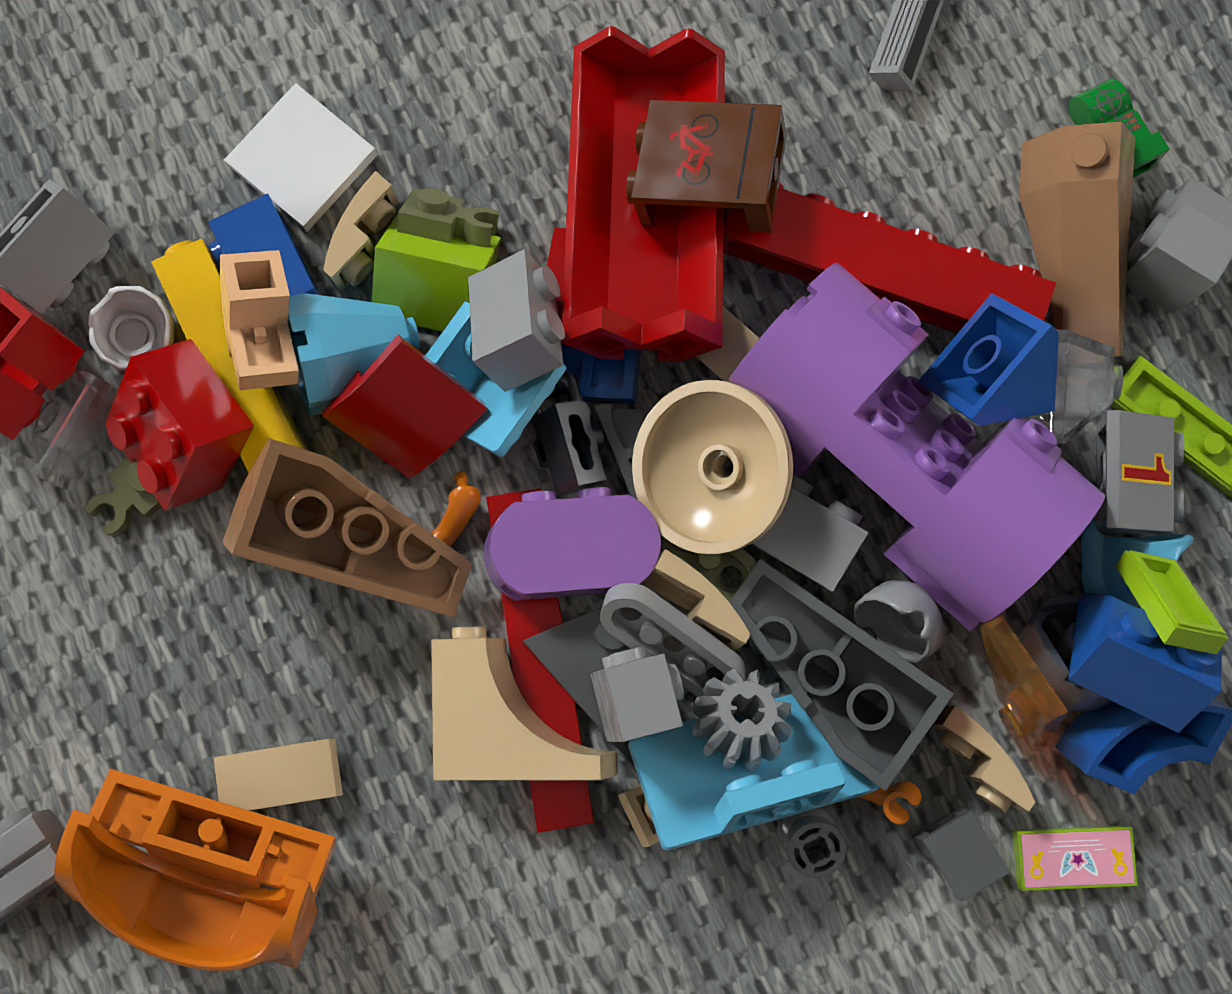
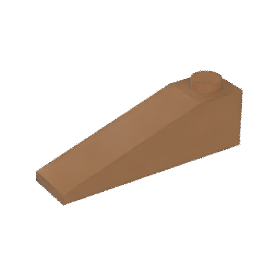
[1019,122,1135,357]
[222,438,472,617]

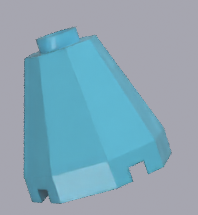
[288,293,420,416]

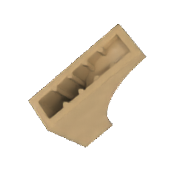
[431,627,618,780]

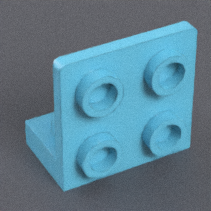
[425,301,566,457]

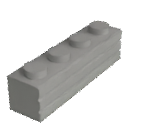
[869,0,944,91]

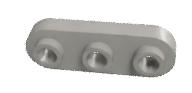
[600,583,746,697]

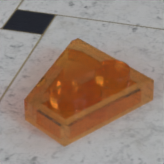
[980,614,1068,750]

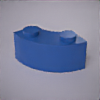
[1055,698,1232,794]

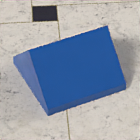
[918,293,1059,426]

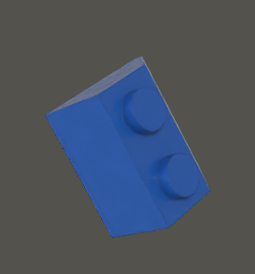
[1068,593,1222,733]

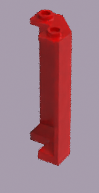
[561,26,725,362]

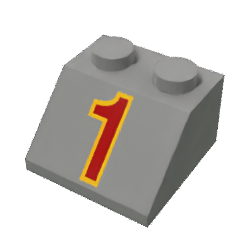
[1096,410,1184,535]

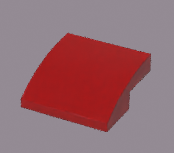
[322,334,488,479]

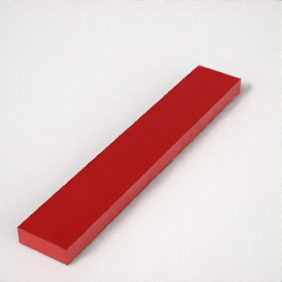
[486,488,594,833]

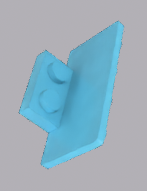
[628,694,880,851]

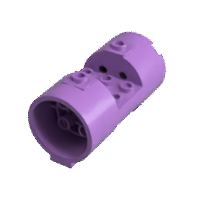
[729,262,1105,631]

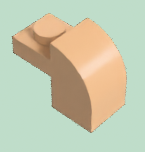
[220,250,299,390]

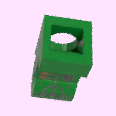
[1068,78,1170,179]

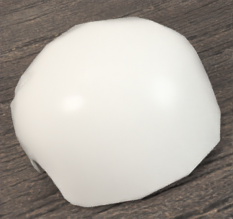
[88,286,175,372]

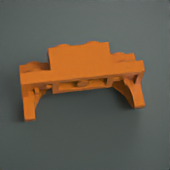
[54,768,337,971]

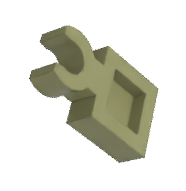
[397,188,499,247]
[84,458,162,537]

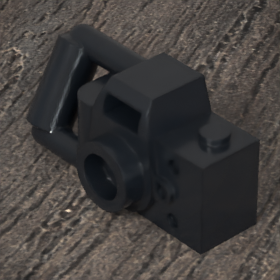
[531,370,607,496]

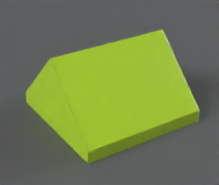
[372,215,501,333]

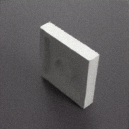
[224,83,378,232]

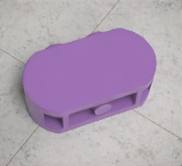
[484,487,661,601]

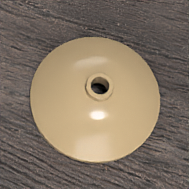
[632,380,793,554]

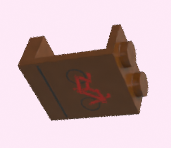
[626,100,787,233]

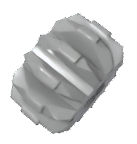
[692,668,792,772]

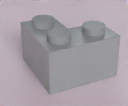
[1126,177,1232,314]

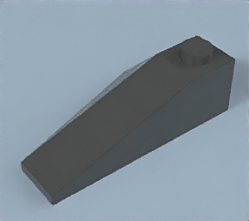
[729,559,954,791]

